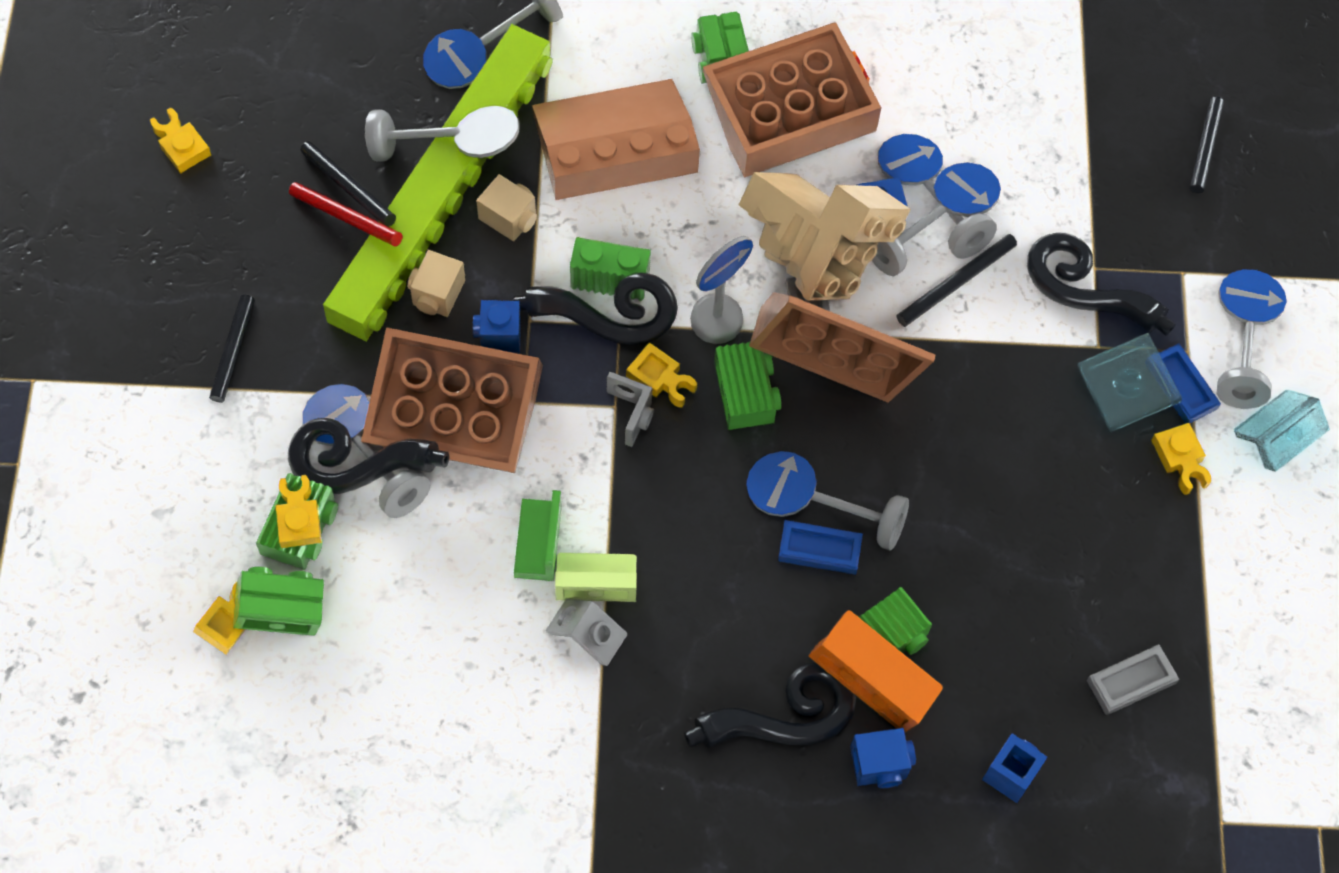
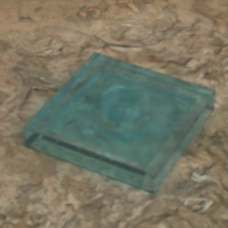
[1078,333,1182,432]

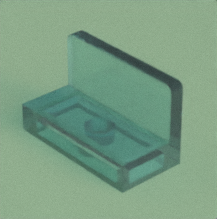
[1234,390,1330,472]

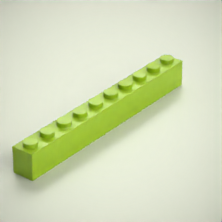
[323,24,553,342]

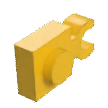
[150,108,211,174]
[626,343,697,408]
[1151,423,1211,495]
[276,475,322,548]
[193,582,246,655]

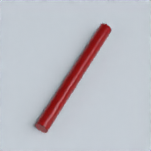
[289,182,403,247]

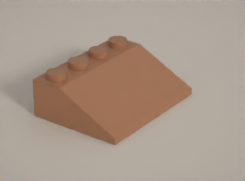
[703,22,882,178]
[532,79,700,200]
[749,292,936,403]
[361,327,543,473]

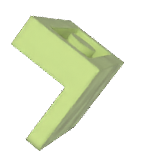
[555,553,637,602]

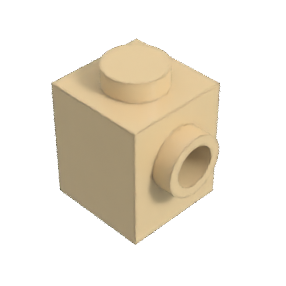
[476,174,537,241]
[407,250,465,317]

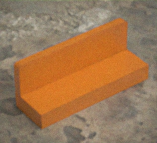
[808,610,943,733]

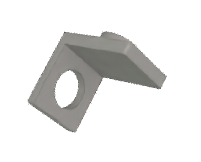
[607,372,654,447]
[546,599,627,666]

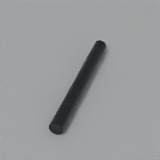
[300,141,396,227]
[896,234,1017,327]

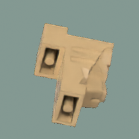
[738,172,911,301]

